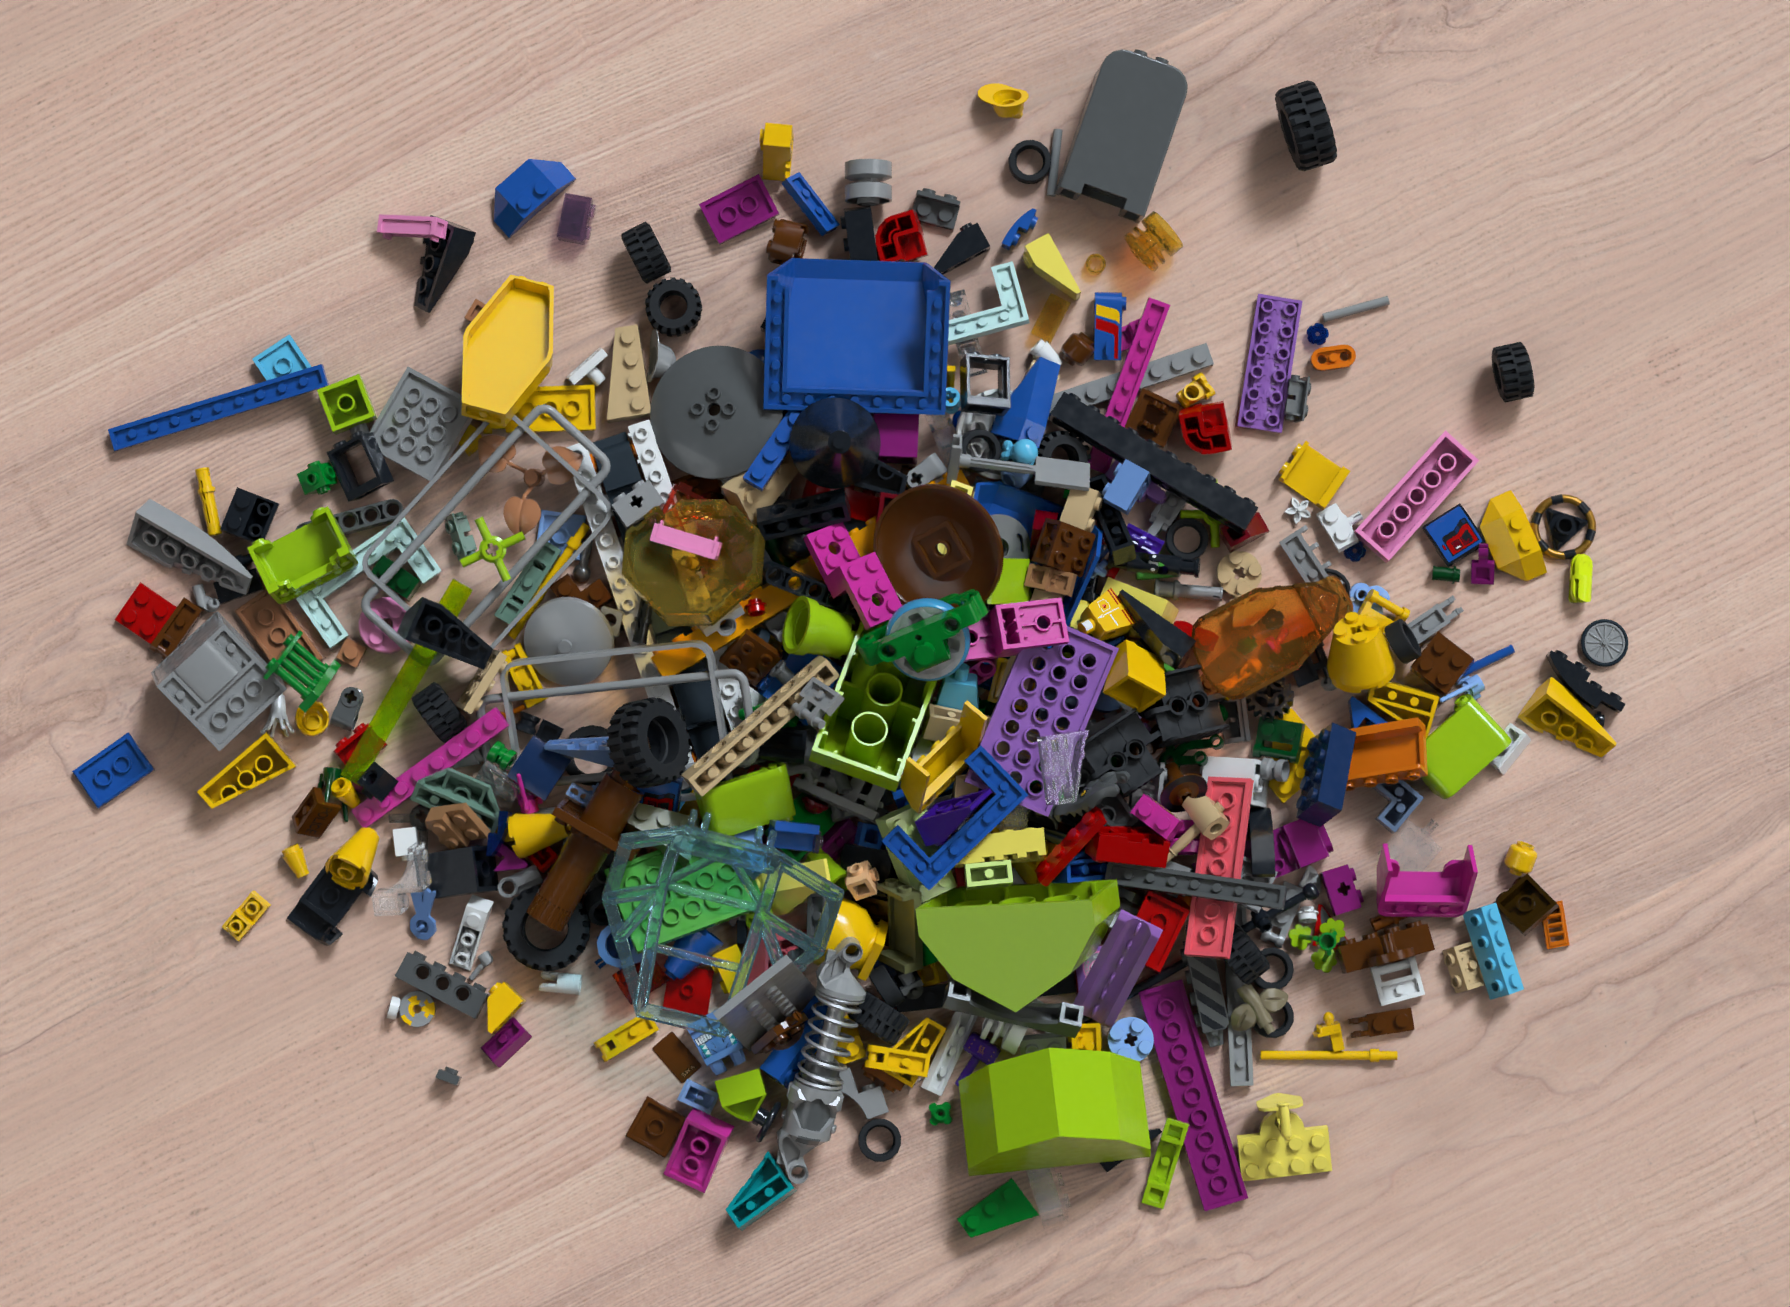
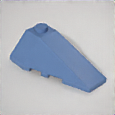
[544,737,614,767]

